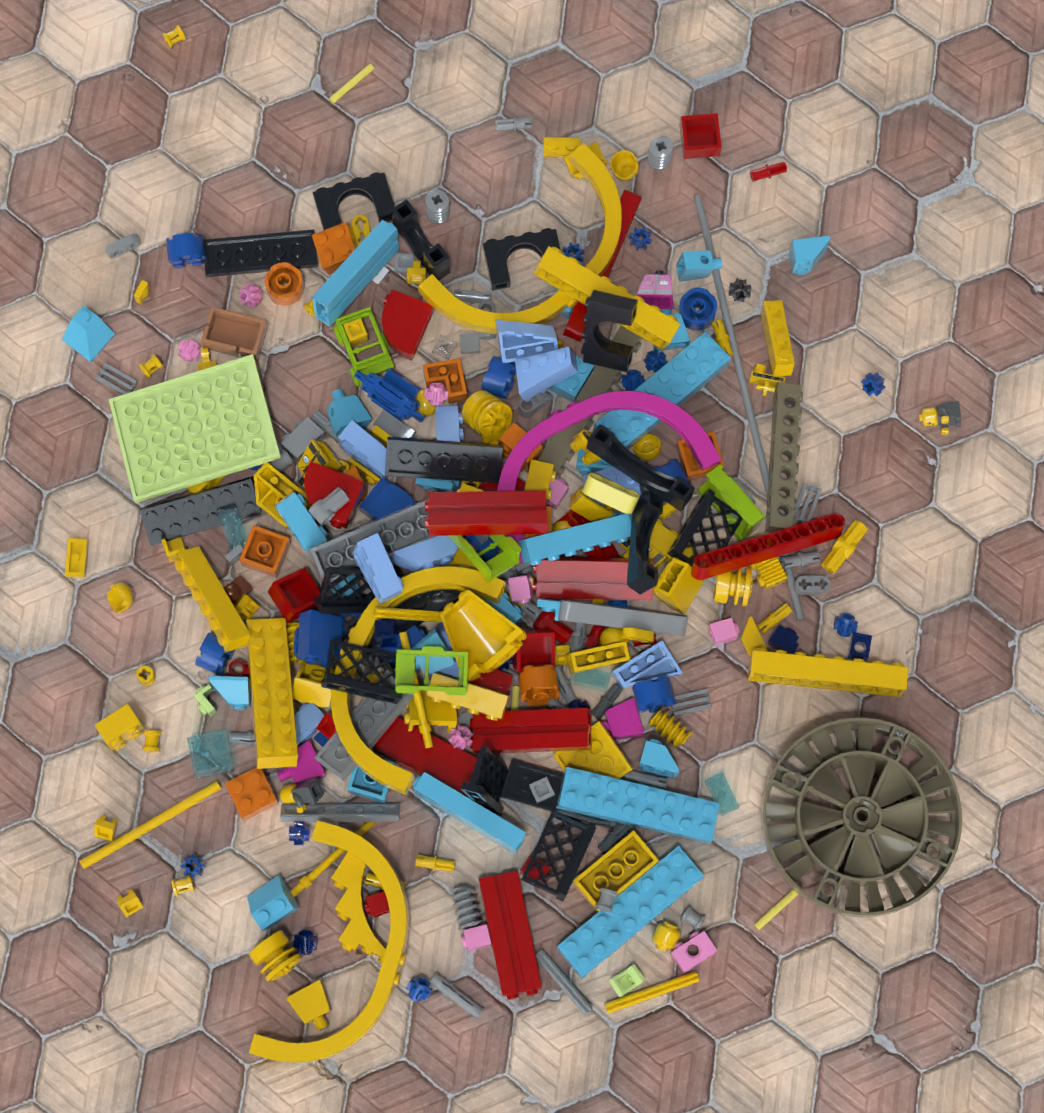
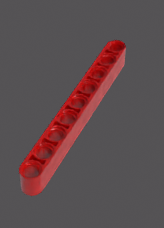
[563,189,642,342]
[691,514,845,580]

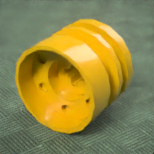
[462,390,513,440]
[713,566,753,606]
[248,930,302,983]

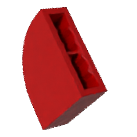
[382,289,434,361]
[304,461,365,529]

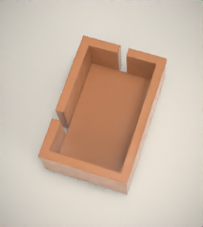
[201,307,268,362]

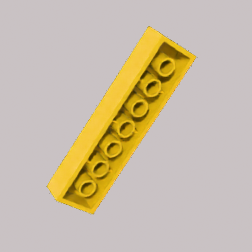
[533,247,680,350]
[246,618,298,769]
[747,648,908,698]

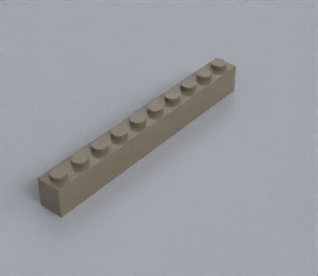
[538,326,642,479]

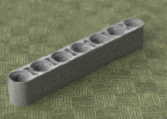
[558,599,688,636]

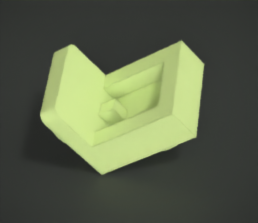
[194,684,216,717]
[609,964,645,997]

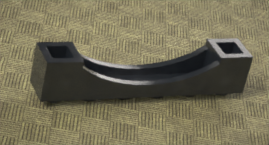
[586,424,695,512]
[627,491,663,595]

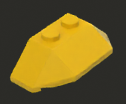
[254,462,315,528]

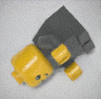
[919,401,961,435]
[280,778,324,813]

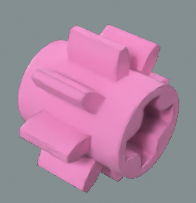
[239,284,263,308]
[177,339,201,362]
[424,382,448,406]
[448,725,473,750]

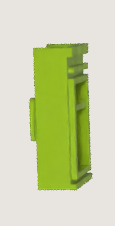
[334,307,395,386]
[696,464,766,542]
[447,535,521,582]
[395,646,468,695]

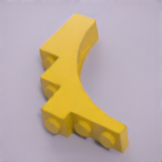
[331,852,386,964]

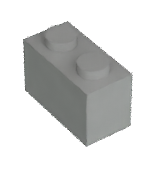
[281,417,325,462]

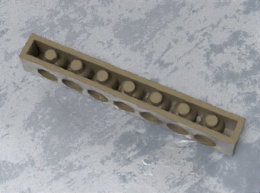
[765,382,803,532]

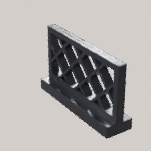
[667,489,743,567]
[314,566,399,614]
[321,639,403,704]
[461,746,508,816]
[521,810,596,902]

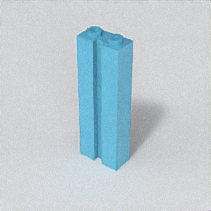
[312,220,399,326]
[413,772,526,855]

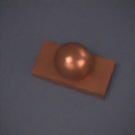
[224,575,253,606]

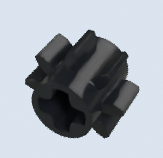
[729,278,751,302]

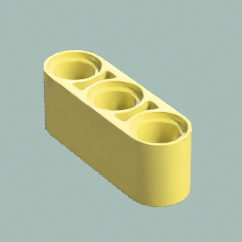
[582,473,640,514]

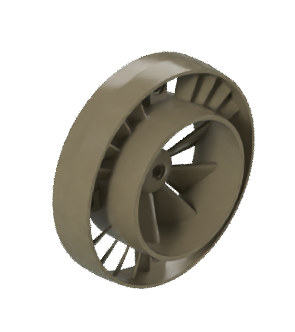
[761,718,962,918]

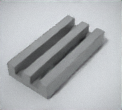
[95,362,138,395]
[793,483,822,523]
[671,689,712,717]

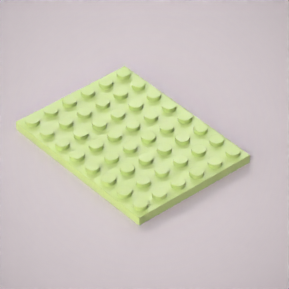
[109,354,282,503]

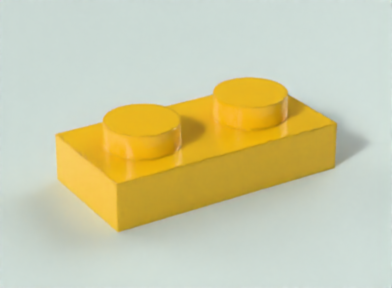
[543,137,580,158]
[65,538,88,578]

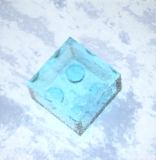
[187,729,235,779]

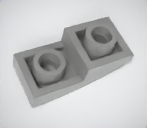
[373,409,416,439]

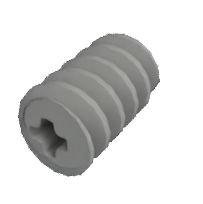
[648,136,673,170]
[425,189,449,224]
[451,886,482,930]

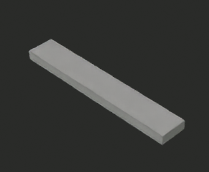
[280,803,399,822]

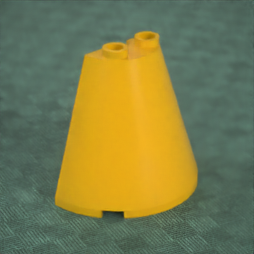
[440,590,526,682]

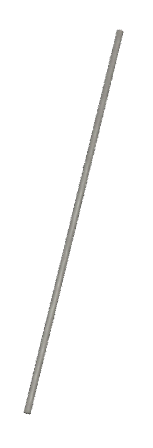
[694,195,804,621]

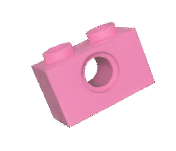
[670,931,717,974]

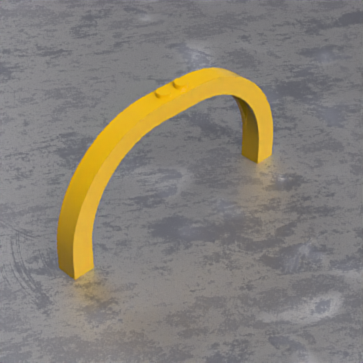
[418,143,622,334]
[331,566,506,796]
[249,820,409,1063]

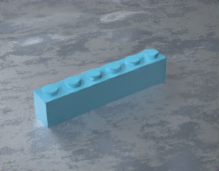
[274,492,360,596]
[518,514,631,566]

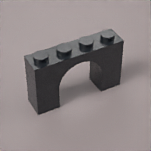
[313,172,395,231]
[391,199,450,281]
[483,228,561,291]
[581,290,638,372]

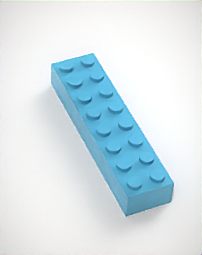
[593,331,731,450]
[556,767,720,844]
[556,846,704,979]

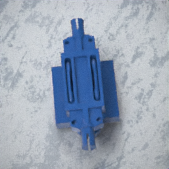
[354,368,425,423]

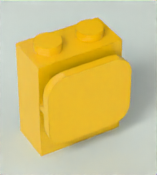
[653,557,704,615]

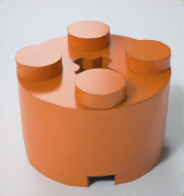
[265,262,304,306]
[518,665,560,706]

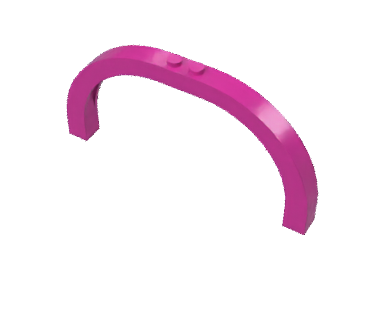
[497,391,721,566]

